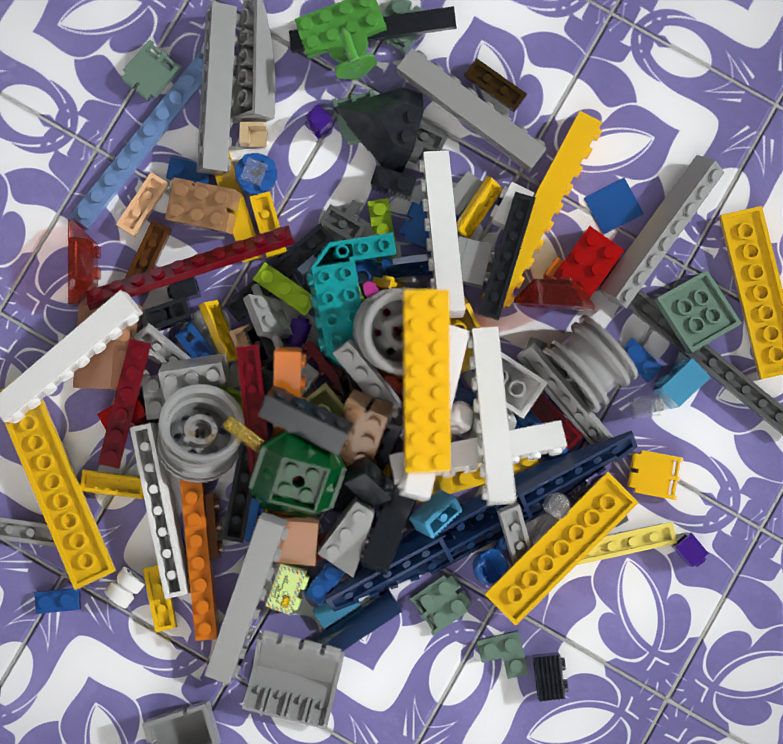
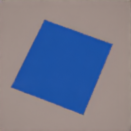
[584,177,644,235]

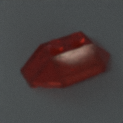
[68,220,101,307]
[513,276,595,311]

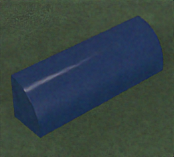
[316,588,403,652]

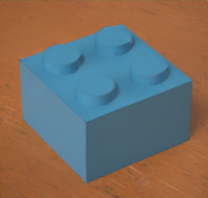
[653,358,711,409]

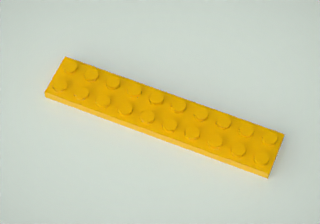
[0,387,116,590]

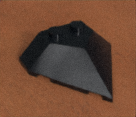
[333,87,424,173]

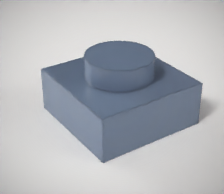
[297,255,316,278]

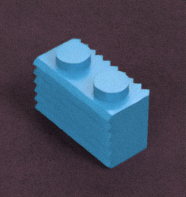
[409,489,462,538]

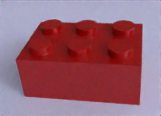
[550,226,625,305]

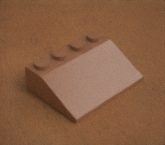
[73,303,143,390]

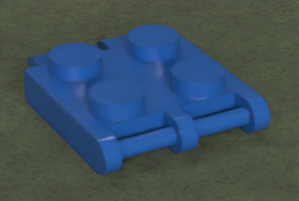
[399,201,459,252]

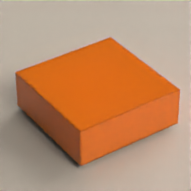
[543,257,563,281]

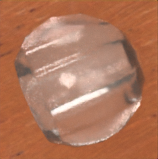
[543,492,571,520]

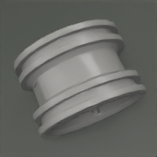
[353,288,415,375]
[542,315,638,413]
[157,384,244,483]

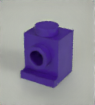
[304,104,334,140]

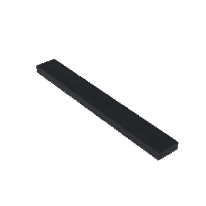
[289,6,457,53]

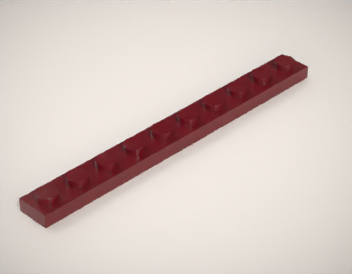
[86,225,294,310]

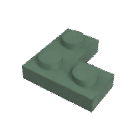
[476,630,529,679]

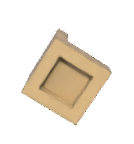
[239,122,267,148]

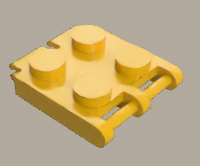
[627,450,683,500]

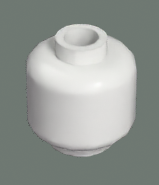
[450,401,474,435]

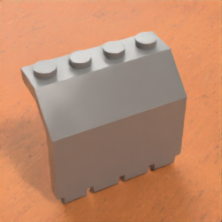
[242,630,345,730]

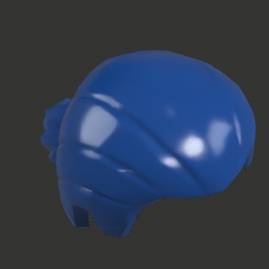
[472,536,508,584]

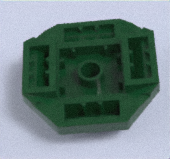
[248,429,347,518]

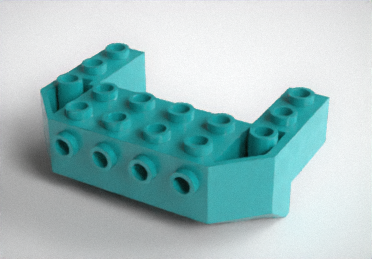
[306,233,397,373]

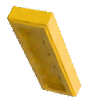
[456,176,503,239]
[80,469,144,499]

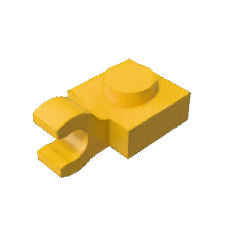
[372,275,405,290]

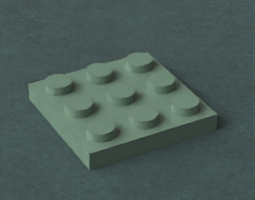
[654,270,742,354]

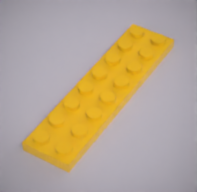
[719,206,783,380]
[403,290,451,473]
[484,472,639,626]

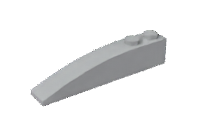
[231,0,276,123]

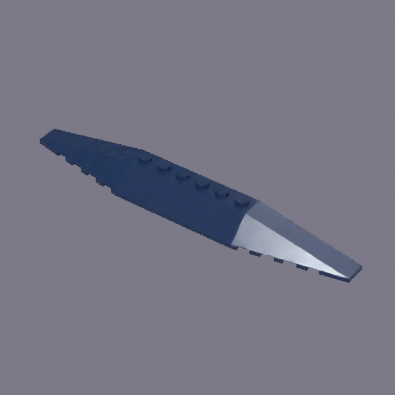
[325,431,638,612]

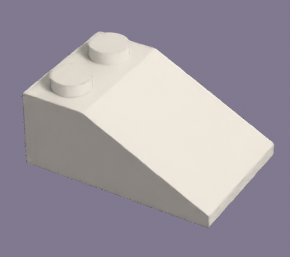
[470,352,548,418]

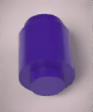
[285,315,312,348]

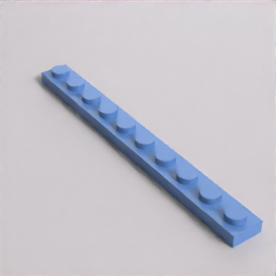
[71,52,203,229]

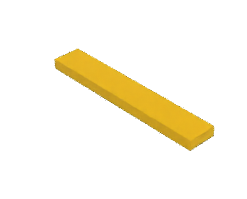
[215,151,263,263]

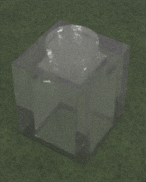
[629,394,664,419]

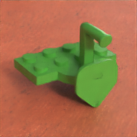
[294,0,387,79]

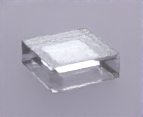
[241,157,268,186]

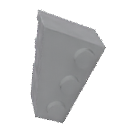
[158,353,230,401]
[318,495,374,578]

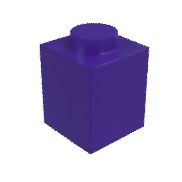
[671,532,709,567]

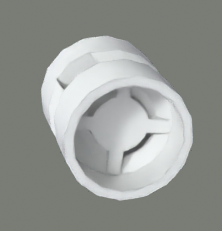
[104,567,145,608]

